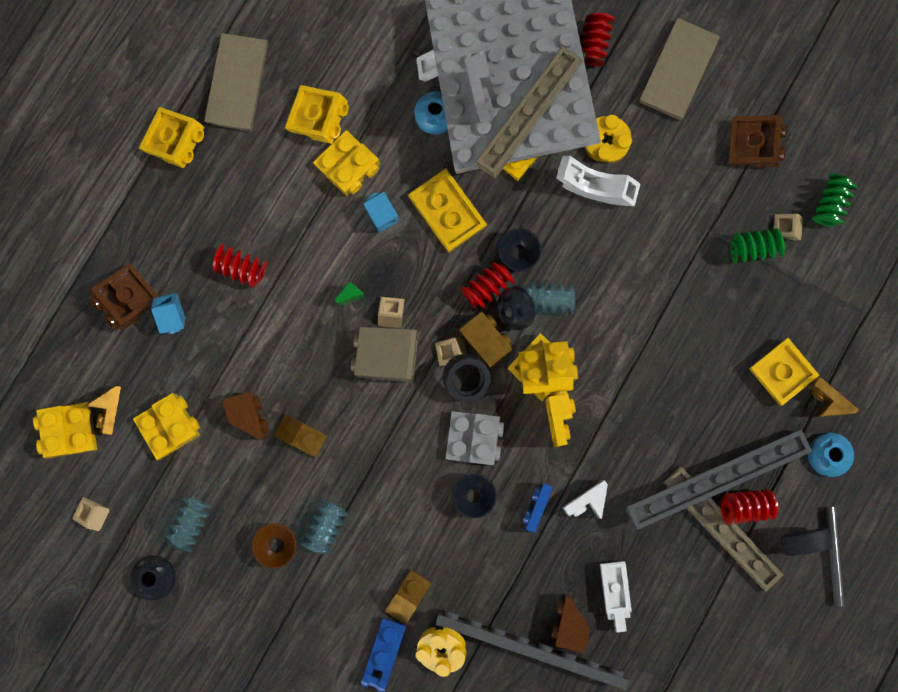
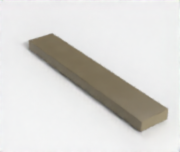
[475,46,583,178]
[663,466,784,592]

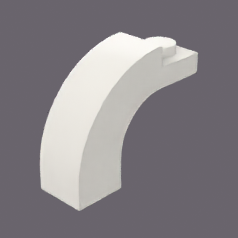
[556,156,640,206]

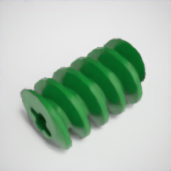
[813,173,858,227]
[731,228,785,263]

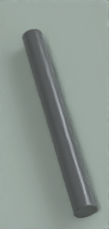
[825,507,845,607]

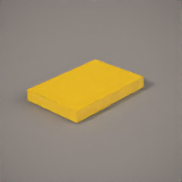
[408,168,487,253]

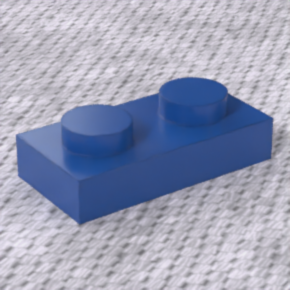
[522,483,553,533]

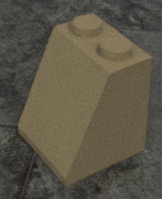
[351,327,418,383]

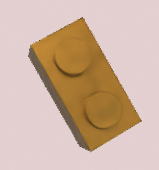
[459,312,513,369]

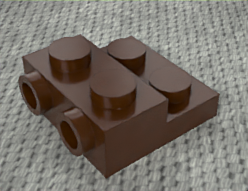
[729,115,787,167]
[90,263,159,331]

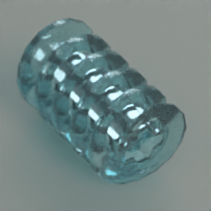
[526,282,575,315]
[165,497,213,552]
[301,499,348,554]

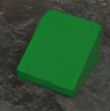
[335,282,365,306]

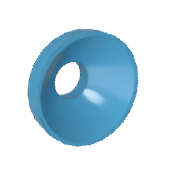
[414,91,448,135]
[808,433,854,477]

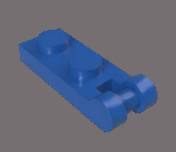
[361,617,406,692]

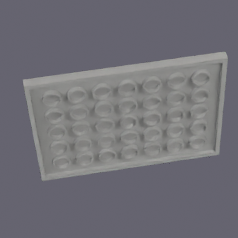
[425,0,600,174]

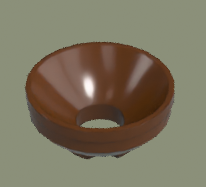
[252,523,297,569]

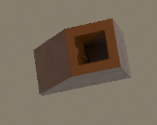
[222,391,269,440]
[551,594,590,653]

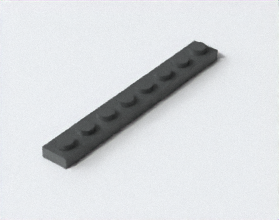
[625,429,812,530]
[436,610,629,690]

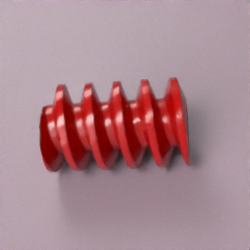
[580,13,615,67]
[213,244,268,288]
[461,262,515,311]
[721,489,779,525]

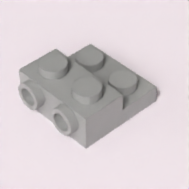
[465,52,498,123]
[446,411,504,466]

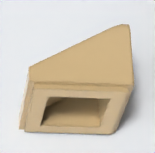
[773,214,803,240]
[378,297,404,328]
[435,337,467,366]
[72,497,109,531]

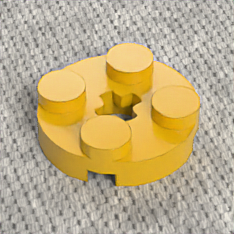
[585,115,632,164]
[416,627,467,677]

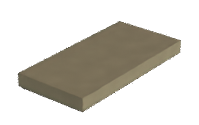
[639,18,720,121]
[204,33,268,132]

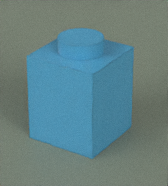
[363,192,399,233]
[151,293,185,334]

